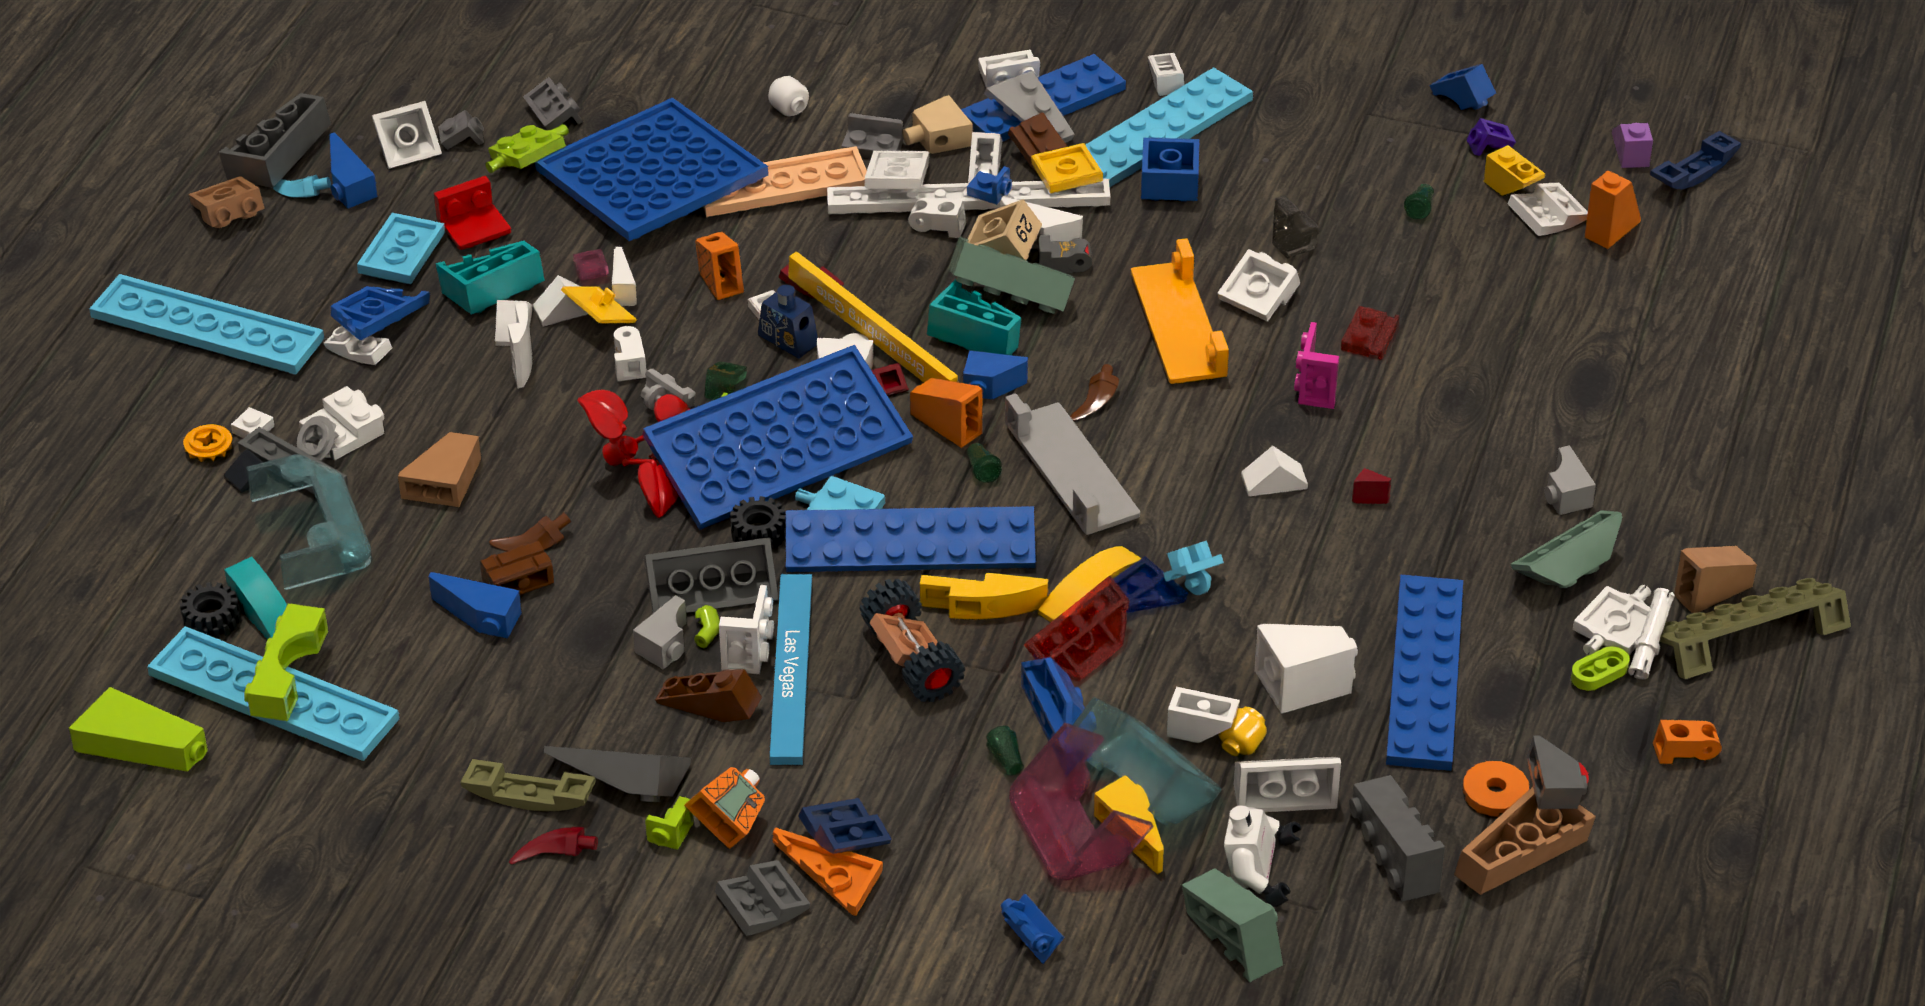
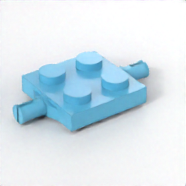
[795,476,886,510]

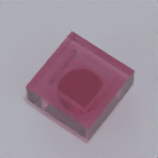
[573,249,609,281]

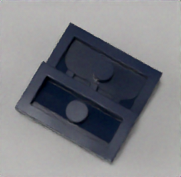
[798,798,892,854]

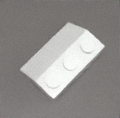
[1234,757,1341,812]

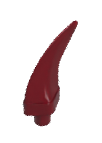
[509,827,598,864]

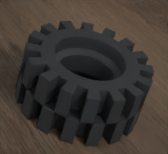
[730,496,786,549]
[180,582,240,639]

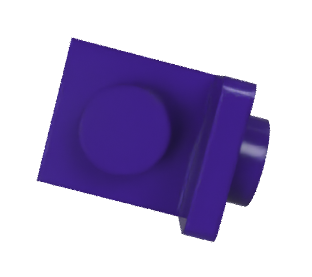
[1467,118,1516,156]

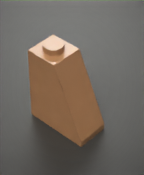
[398,432,481,507]
[1674,546,1757,613]

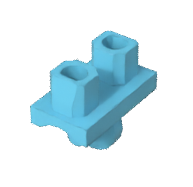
[1163,541,1224,595]

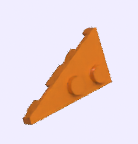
[772,828,883,916]

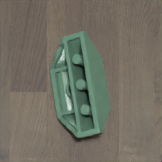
[1511,511,1623,588]

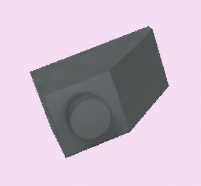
[1526,735,1587,809]

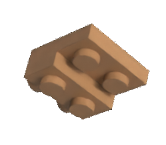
[188,176,265,228]

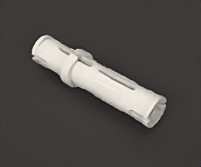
[1628,588,1675,679]

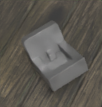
[438,110,484,150]

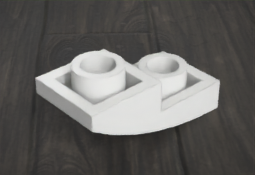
[324,326,392,365]

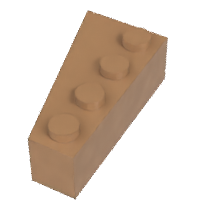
[1454,787,1596,895]

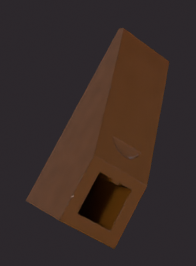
[655,669,762,722]

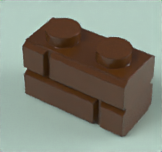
[480,541,554,595]

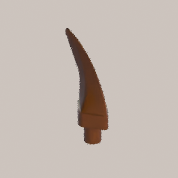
[1070,364,1119,421]
[489,512,571,551]

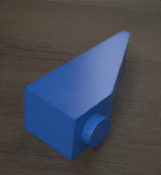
[330,132,378,209]
[428,572,522,638]

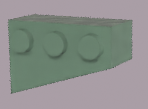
[1182,868,1283,982]

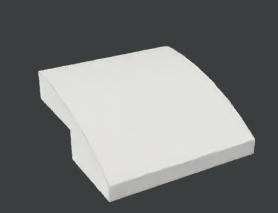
[1508,183,1588,236]
[508,302,533,388]

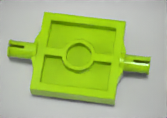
[485,124,569,173]

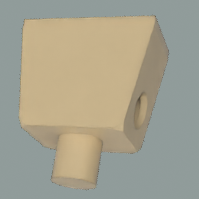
[902,95,972,154]

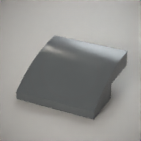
[715,860,810,936]

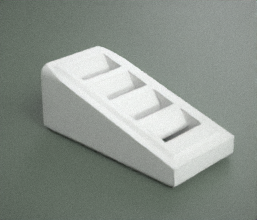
[1148,53,1184,96]
[612,247,637,306]

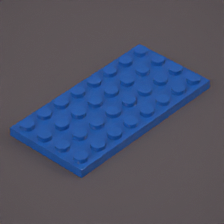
[642,344,913,530]

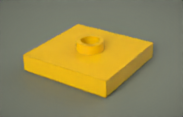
[1031,143,1103,193]

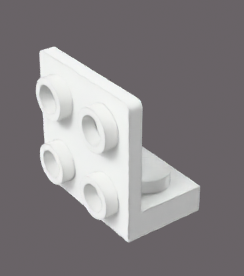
[719,585,774,674]

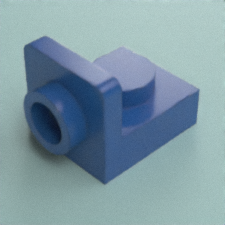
[967,166,1012,205]

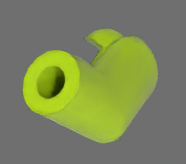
[694,605,720,648]

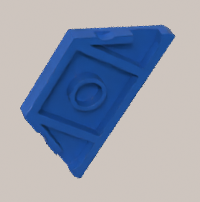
[331,286,430,340]

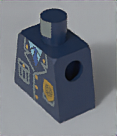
[758,285,818,359]

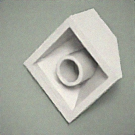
[372,101,442,169]

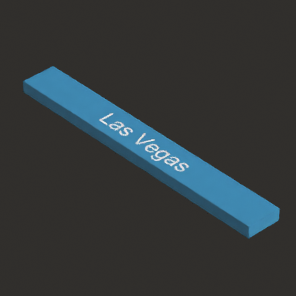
[770,574,812,765]

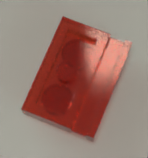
[1341,306,1399,360]

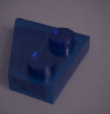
[1100,556,1188,614]

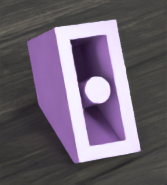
[1612,123,1653,168]

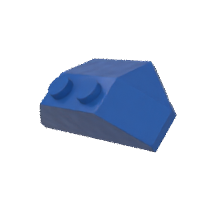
[1021,657,1094,774]

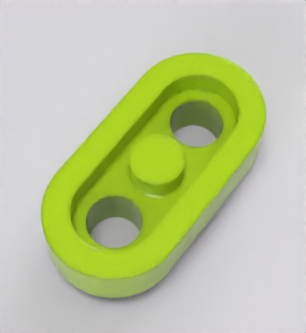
[1571,646,1630,691]

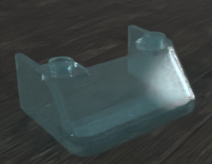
[246,454,372,590]
[1063,697,1222,826]

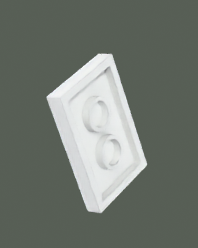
[865,151,929,193]

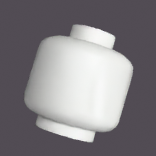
[768,76,809,117]

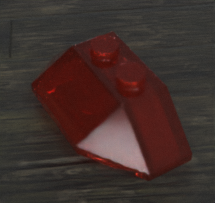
[1024,576,1130,682]

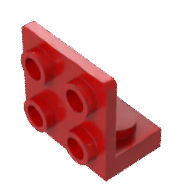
[434,175,511,250]

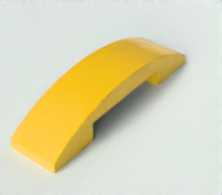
[1038,546,1145,629]

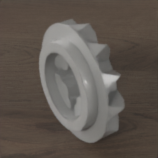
[297,416,339,461]

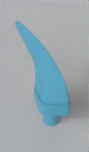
[273,175,331,198]

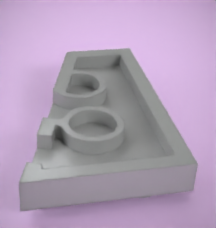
[984,70,1075,143]

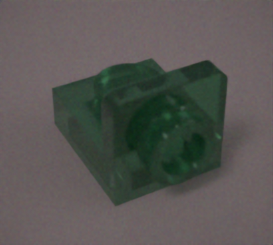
[704,361,747,400]

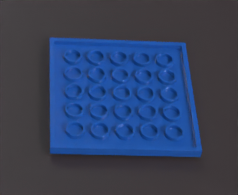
[535,98,769,241]

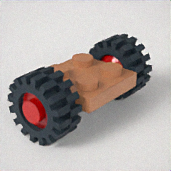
[860,579,965,702]

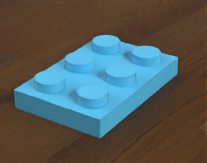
[357,213,445,284]

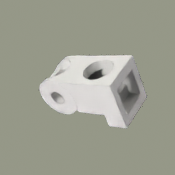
[908,198,966,238]
[614,326,646,381]

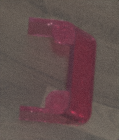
[1009,723,1154,881]

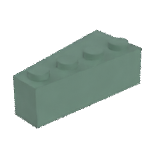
[948,236,1075,314]

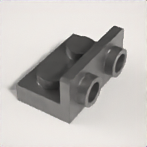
[523,77,583,130]
[841,113,903,159]

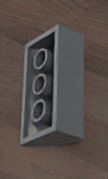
[643,538,779,613]

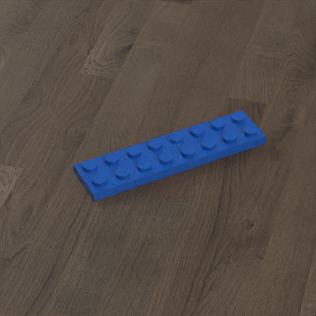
[786,506,1036,572]
[1386,575,1463,771]

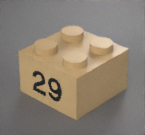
[968,199,1042,260]

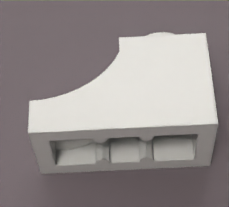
[968,132,1002,183]

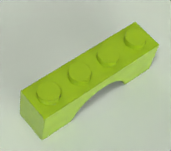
[244,603,328,721]

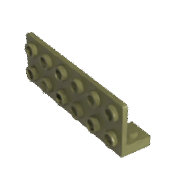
[1659,578,1851,679]

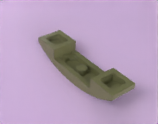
[461,759,596,811]

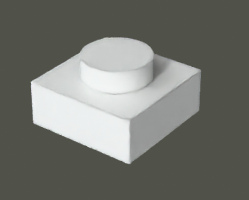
[231,407,274,438]

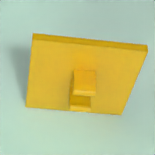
[561,286,637,323]

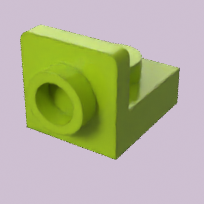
[645,796,694,850]

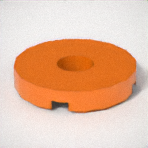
[1463,761,1529,817]

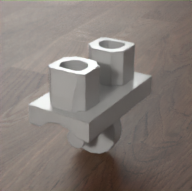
[641,369,696,410]

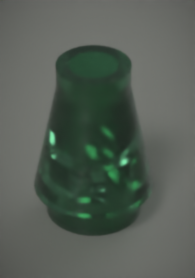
[1404,184,1434,219]
[967,443,1002,483]
[986,725,1024,776]

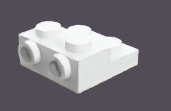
[1218,249,1300,321]
[299,386,384,460]

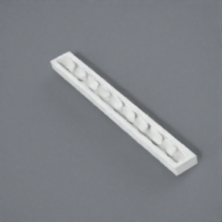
[827,179,1111,214]

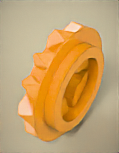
[183,424,232,462]

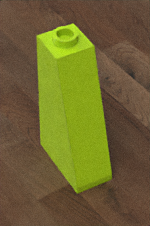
[69,687,208,772]

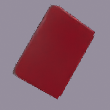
[871,363,909,396]
[1352,468,1391,504]

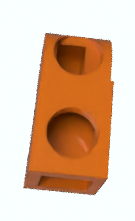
[1653,720,1722,764]

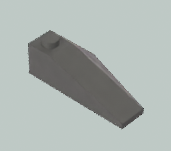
[544,746,691,802]

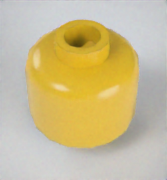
[1218,706,1267,756]

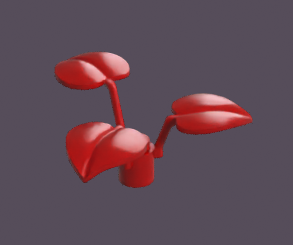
[577,390,690,518]

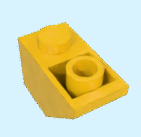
[1484,145,1545,196]

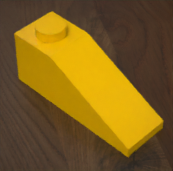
[1094,775,1164,874]

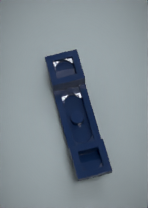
[1650,131,1741,189]

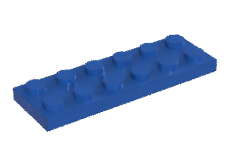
[961,54,1126,142]

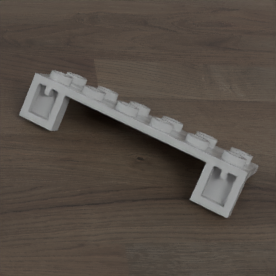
[1005,393,1140,535]

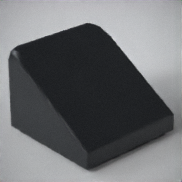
[224,449,267,493]

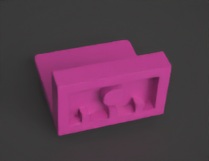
[1294,322,1339,409]

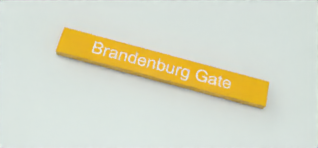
[788,252,958,382]

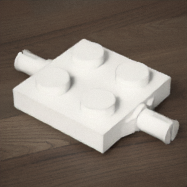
[1573,585,1651,655]

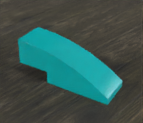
[224,556,287,640]

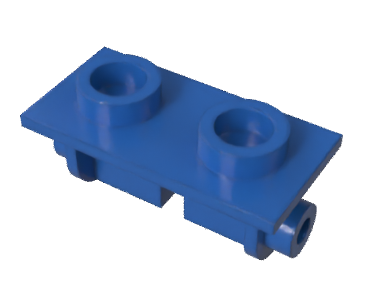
[1001,893,1064,964]

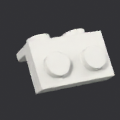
[978,50,1040,88]

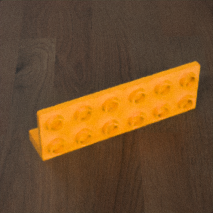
[1131,238,1229,384]

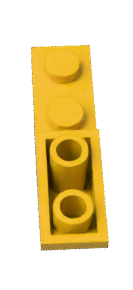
[920,573,1048,619]

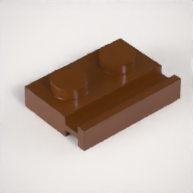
[1008,112,1067,176]

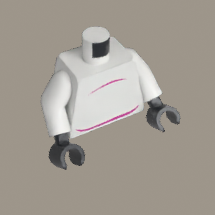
[1224,805,1302,907]

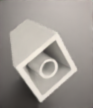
[1254,624,1358,714]

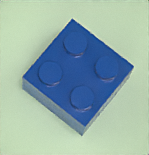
[1141,137,1199,201]

